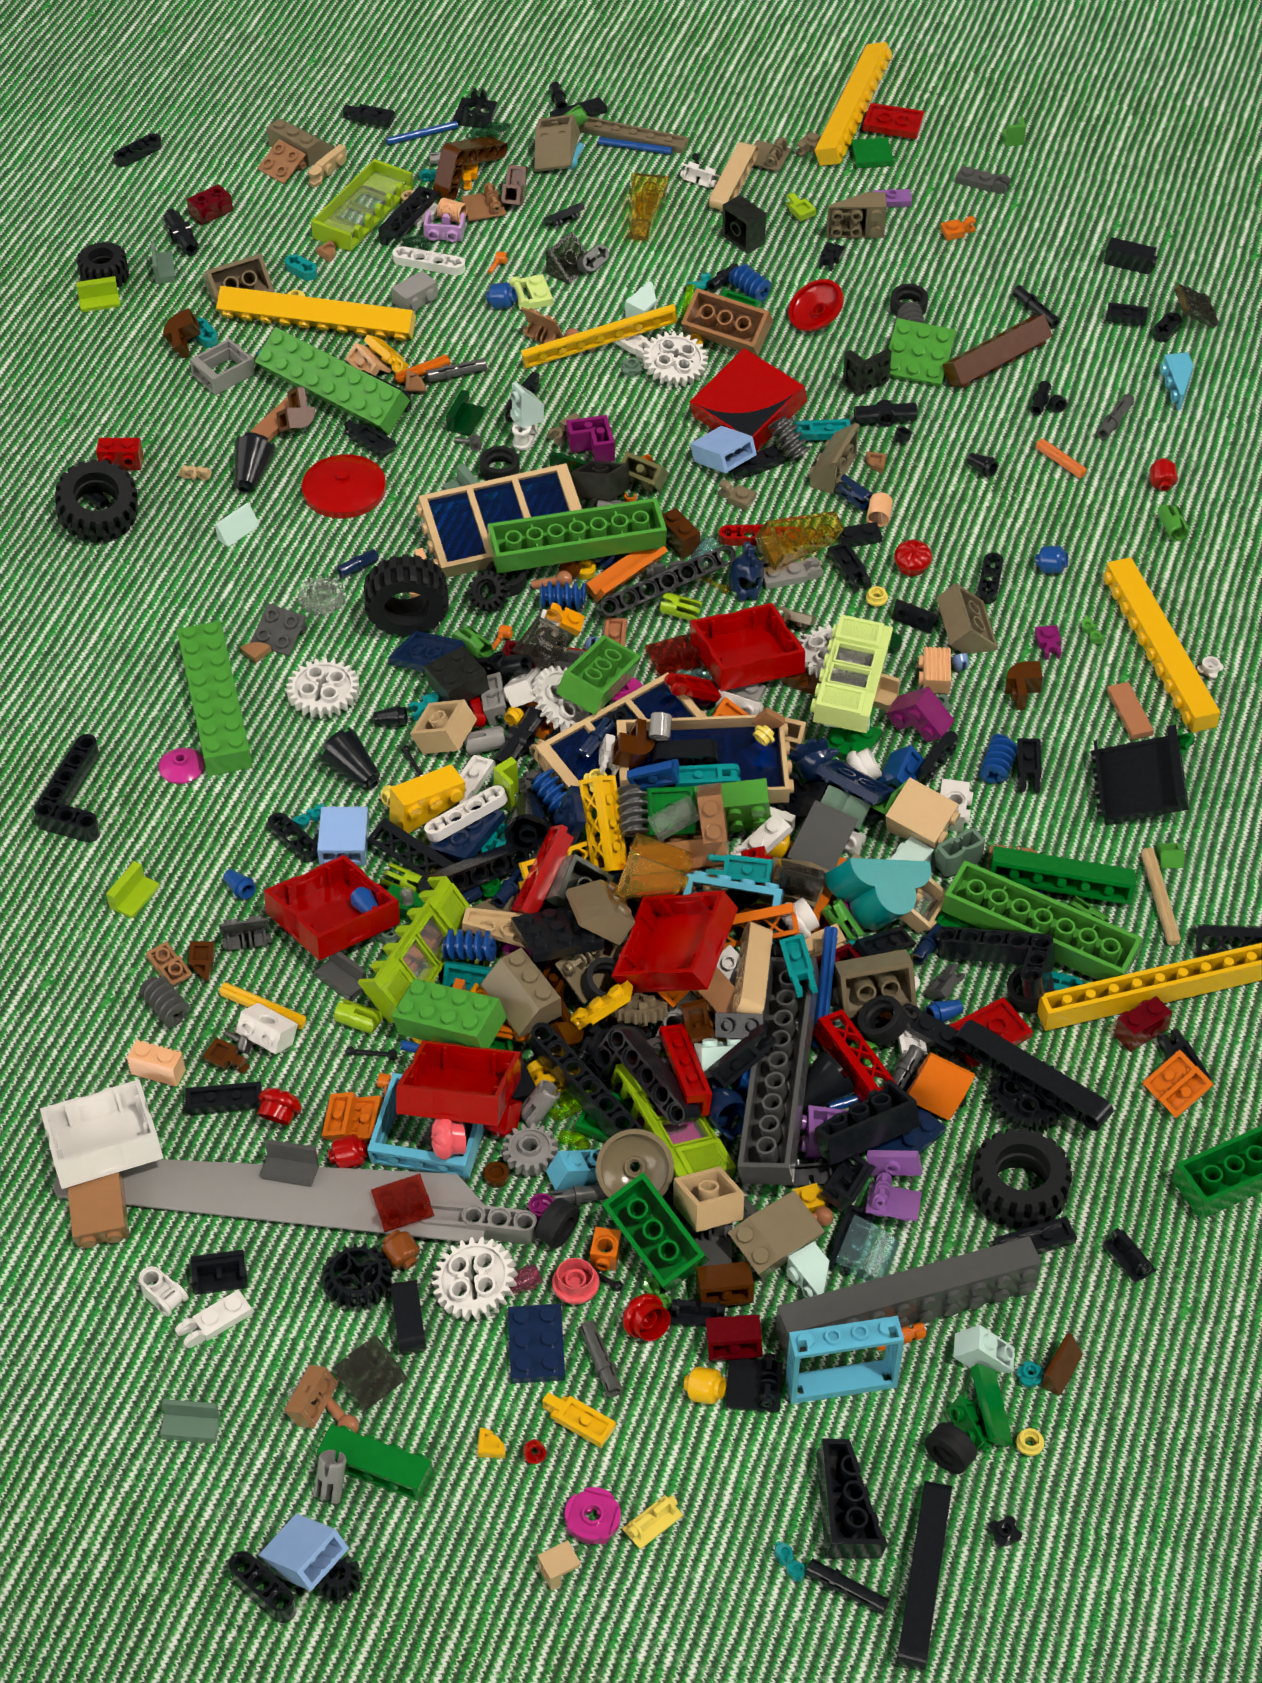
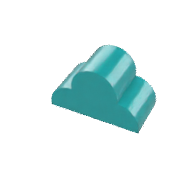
[824,858,931,930]

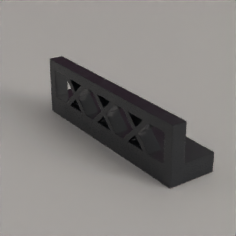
[378,186,439,246]
[367,818,455,880]
[1194,924,1262,955]

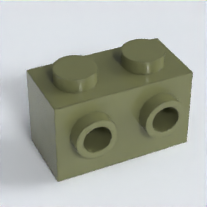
[621,451,669,492]

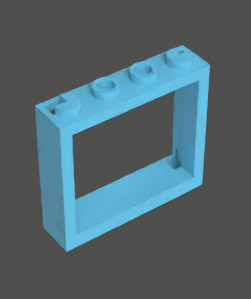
[683,871,784,944]
[367,1073,484,1179]
[786,1316,904,1404]

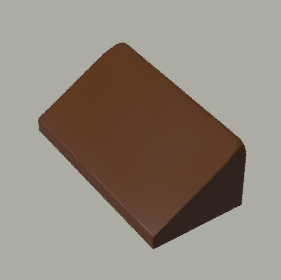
[1042,1333,1082,1396]

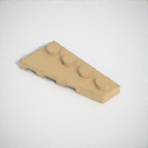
[462,907,525,948]

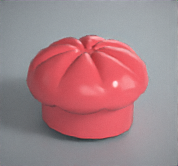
[431,1119,466,1160]
[552,1258,600,1305]

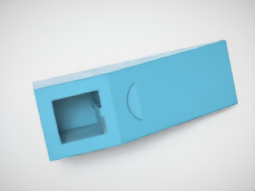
[1160,352,1193,410]
[546,1149,632,1190]

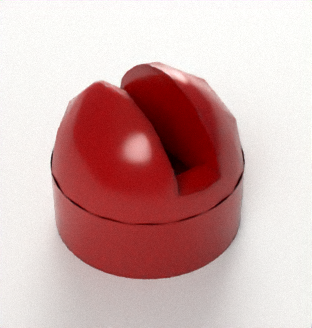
[523,1439,546,1464]

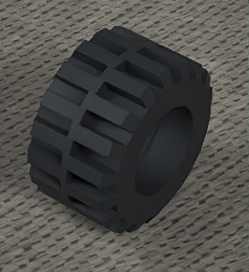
[77,242,129,287]

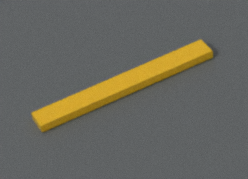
[521,304,677,369]

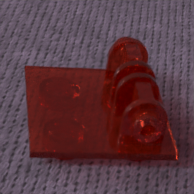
[645,634,702,676]
[371,1174,434,1233]

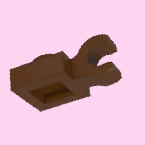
[203,1037,250,1074]

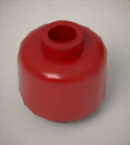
[1149,458,1178,491]
[328,1134,368,1169]

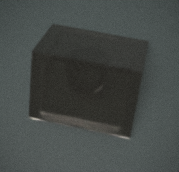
[546,231,590,284]
[771,858,824,902]

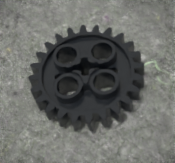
[988,1061,1065,1131]

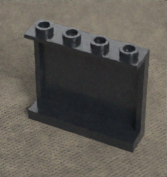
[1091,725,1189,825]

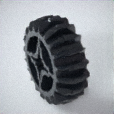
[321,1242,393,1312]

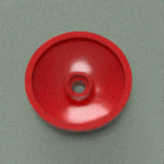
[788,279,844,332]

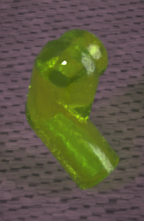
[559,1129,591,1150]

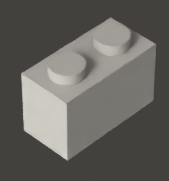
[391,271,438,311]

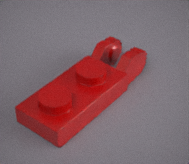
[664,672,722,702]

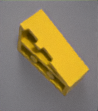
[389,764,465,833]

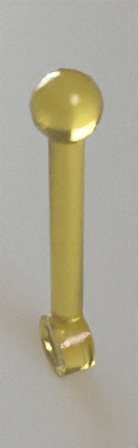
[700,576,729,594]

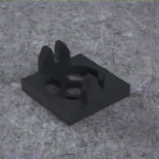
[453,88,498,129]

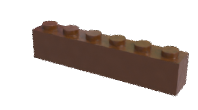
[942,314,1052,388]

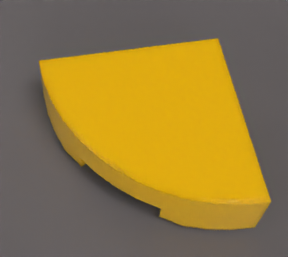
[478,1428,506,1458]

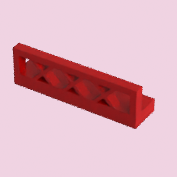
[510,825,574,914]
[812,1009,897,1102]
[659,1024,712,1116]

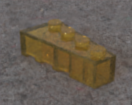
[629,173,669,241]

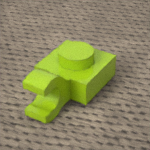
[786,192,816,222]

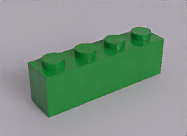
[316,1424,433,1502]

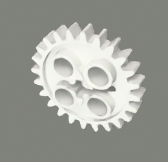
[642,331,708,388]
[799,624,868,678]
[286,658,360,719]
[531,666,591,732]
[432,1237,518,1321]

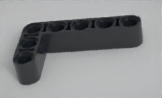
[34,734,101,843]
[936,926,1055,1000]
[585,1026,700,1125]

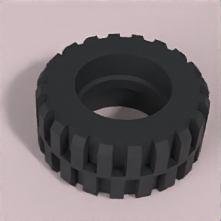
[55,459,138,543]
[364,554,449,637]
[970,1128,1072,1230]

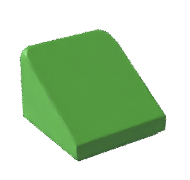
[1156,843,1185,868]

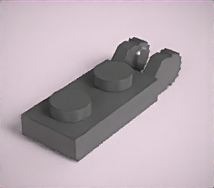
[955,166,1011,194]

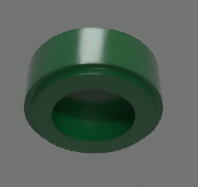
[888,632,902,653]

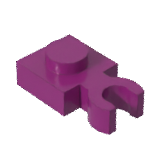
[1034,625,1062,660]

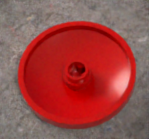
[302,454,386,519]

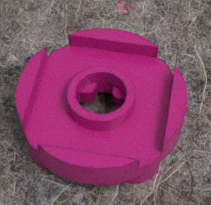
[565,1487,621,1544]

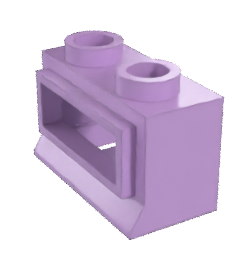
[423,211,466,242]

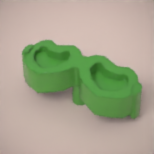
[1082,615,1104,645]
[643,1276,672,1312]

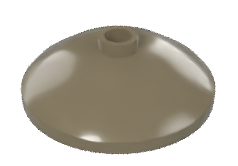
[596,1129,674,1197]

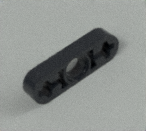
[113,133,162,167]
[977,552,1003,604]
[268,813,318,863]

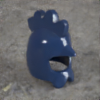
[728,542,764,601]
[788,738,839,783]
[707,1077,746,1141]

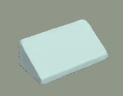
[215,503,259,546]

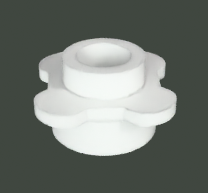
[1197,656,1224,679]

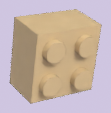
[410,699,477,754]
[673,1166,744,1232]

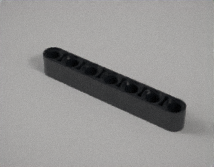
[596,545,736,619]
[952,1020,1114,1131]
[529,1022,645,1138]
[896,1481,952,1670]

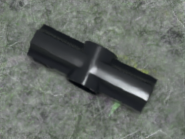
[163,208,199,256]
[854,399,917,427]
[474,651,532,681]
[493,705,547,764]

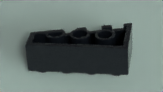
[815,1079,920,1165]
[816,1438,888,1559]

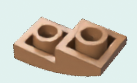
[146,941,192,986]

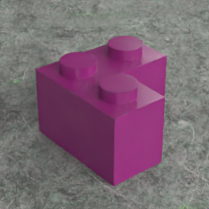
[566,415,615,462]
[885,687,954,742]

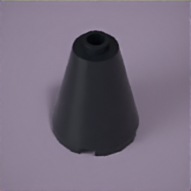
[234,432,276,493]
[318,727,380,790]
[504,792,550,854]
[802,1052,855,1115]

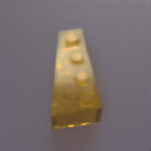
[756,511,844,571]

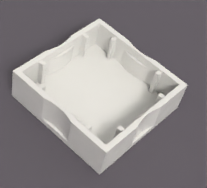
[40,1079,163,1189]

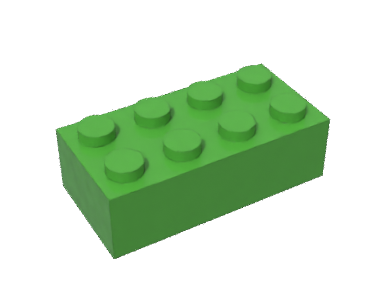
[556,634,642,715]
[391,978,507,1048]

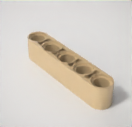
[709,142,758,211]
[732,921,773,1014]

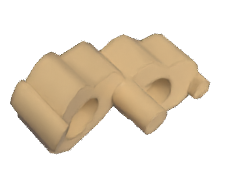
[178,465,212,481]

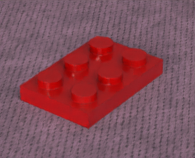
[862,103,925,139]
[949,997,1033,1069]

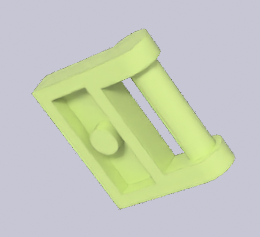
[509,274,553,310]

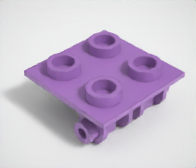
[866,1172,922,1221]

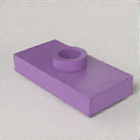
[872,189,912,207]
[866,1150,923,1176]

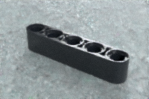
[418,843,530,893]

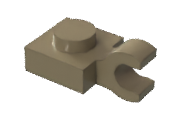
[796,132,821,157]
[548,412,581,445]
[718,479,757,511]
[778,606,817,628]

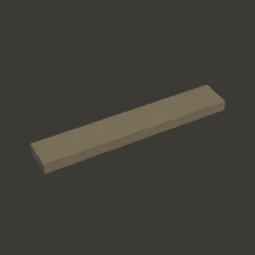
[578,116,689,154]

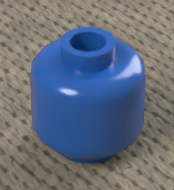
[486,282,517,309]
[1035,545,1068,574]

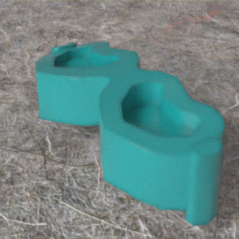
[419,169,437,182]
[293,803,325,828]
[774,1541,806,1582]

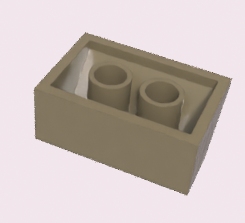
[267,118,335,167]
[202,253,274,305]
[808,423,859,494]
[936,583,998,654]
[565,879,635,946]
[480,948,562,1038]
[834,949,917,1018]

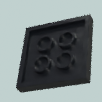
[511,904,605,963]

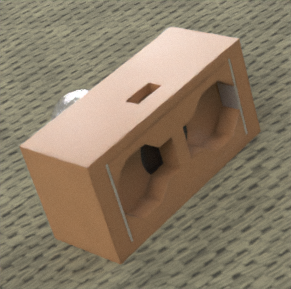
[284,1365,338,1429]

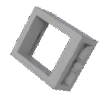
[189,339,255,395]

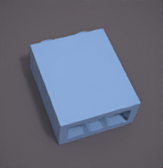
[690,425,757,473]
[317,806,370,865]
[258,1513,349,1591]

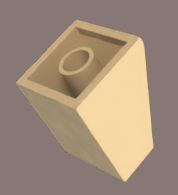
[885,777,961,849]

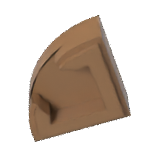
[316,240,336,263]
[405,370,426,393]
[865,451,887,473]
[240,642,272,664]
[752,707,785,729]

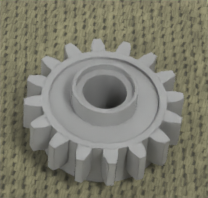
[502,1123,558,1177]

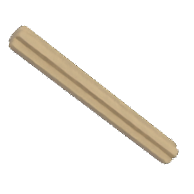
[1141,847,1181,946]

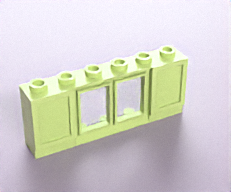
[810,614,893,733]

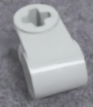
[512,421,538,451]
[139,1266,189,1317]

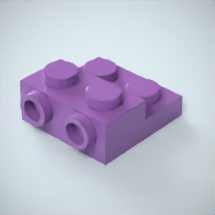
[799,1105,859,1160]

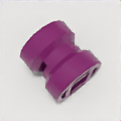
[529,1193,554,1226]

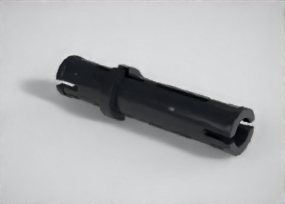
[1012,285,1061,329]
[805,1558,890,1615]

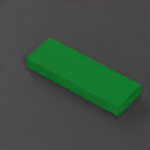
[971,1364,1013,1447]

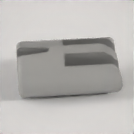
[463,726,505,755]
[520,1080,560,1128]
[313,1450,347,1504]

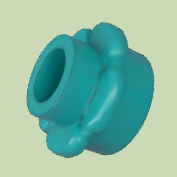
[1017,1361,1044,1388]

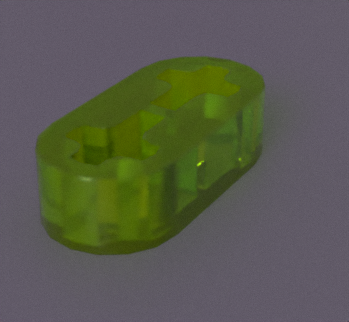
[548,1090,592,1121]

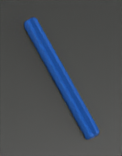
[812,926,838,1049]

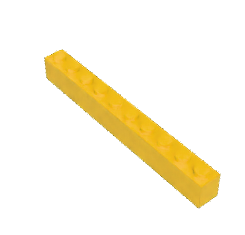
[814,42,892,166]
[216,286,416,341]
[1103,557,1220,733]
[1037,943,1262,1031]

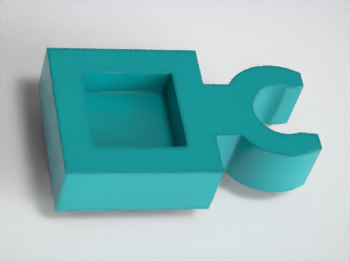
[408,691,443,721]

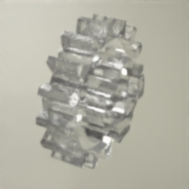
[298,575,346,616]

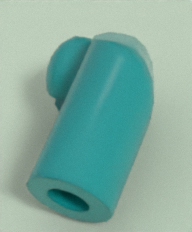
[686,273,711,292]

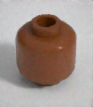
[381,1230,420,1270]

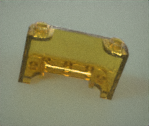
[614,833,693,899]

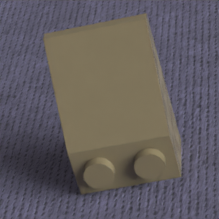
[728,1191,826,1280]

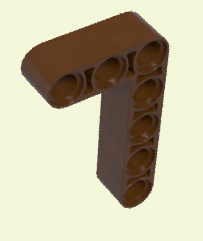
[433,136,508,200]

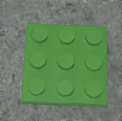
[889,318,956,387]

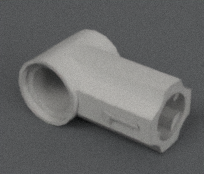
[649,712,672,742]

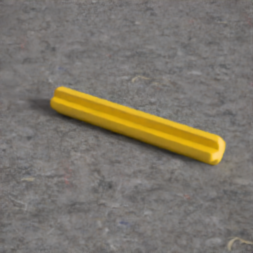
[219,982,307,1029]

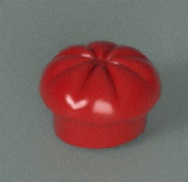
[894,539,933,576]
[257,1088,302,1125]
[623,1293,671,1341]

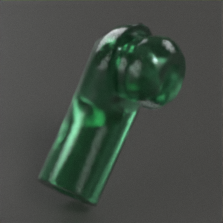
[402,236,430,250]

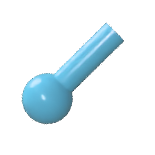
[567,143,584,169]

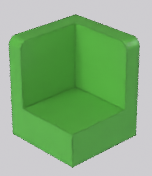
[1002,116,1026,146]

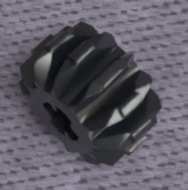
[316,1554,363,1605]

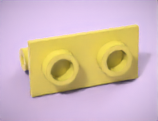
[622,1495,683,1550]

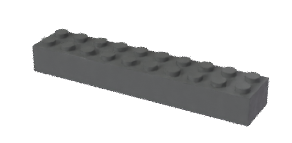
[737,957,820,1185]
[775,1236,1042,1360]

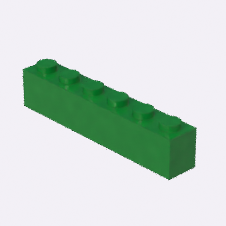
[989,846,1136,905]

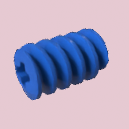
[729,264,771,303]
[540,581,586,610]
[979,734,1018,783]
[531,769,567,819]
[442,929,497,962]

